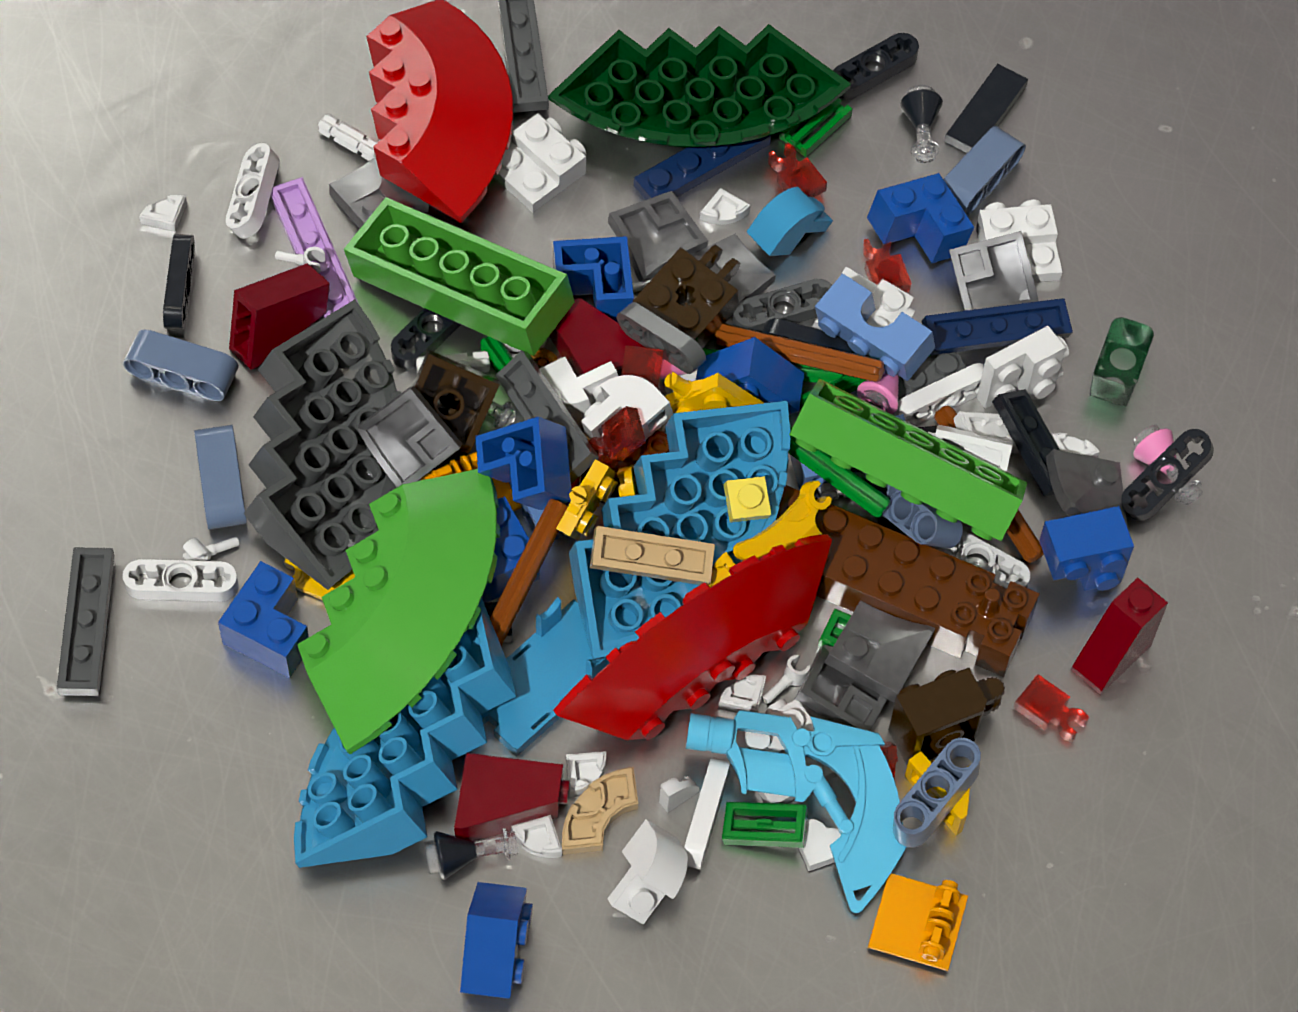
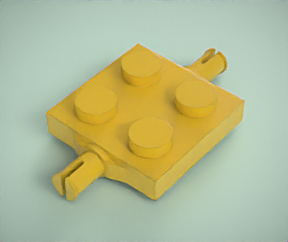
[664,372,764,413]
[556,459,617,541]

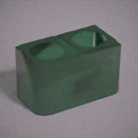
[1090,317,1154,407]

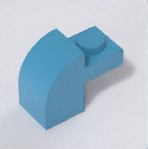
[747,187,833,256]

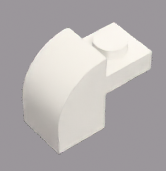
[540,357,618,425]
[581,375,673,444]
[607,819,688,924]

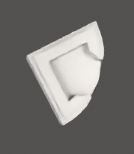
[700,188,751,225]
[139,195,187,232]
[1051,433,1099,458]
[718,675,766,713]
[566,751,606,797]
[659,776,700,813]
[511,815,562,858]

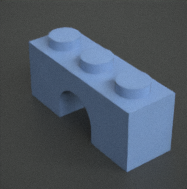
[815,273,935,381]

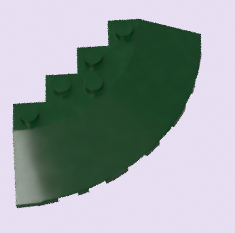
[548,24,851,147]

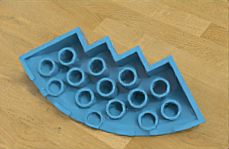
[569,401,791,660]
[294,597,516,868]

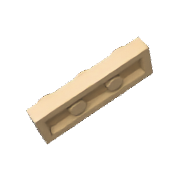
[590,526,715,585]

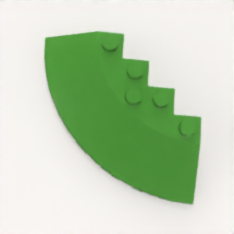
[297,469,500,754]

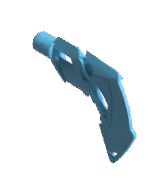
[686,710,906,914]

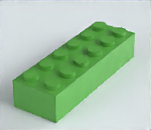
[343,197,575,356]
[789,378,1027,541]

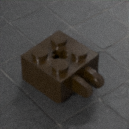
[633,244,741,348]
[412,349,500,470]
[888,667,1005,765]

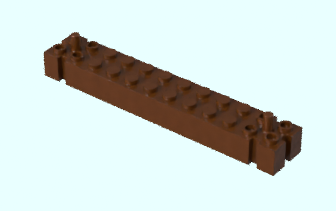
[581,420,1040,677]

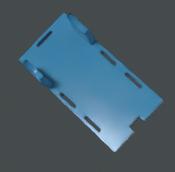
[481,596,610,757]

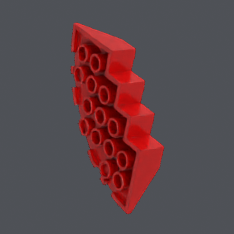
[366,0,514,223]
[553,534,832,741]

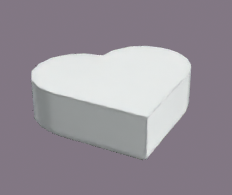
[799,819,841,871]

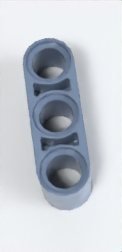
[943,126,1026,216]
[123,329,239,401]
[194,425,247,530]
[865,479,963,549]
[893,738,981,848]

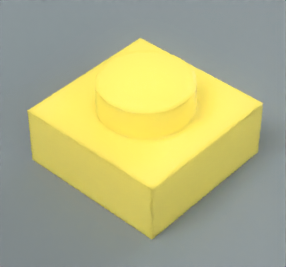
[724,476,771,523]

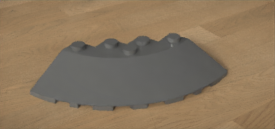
[243,299,401,590]

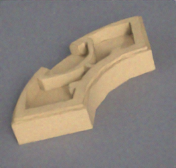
[562,767,638,855]

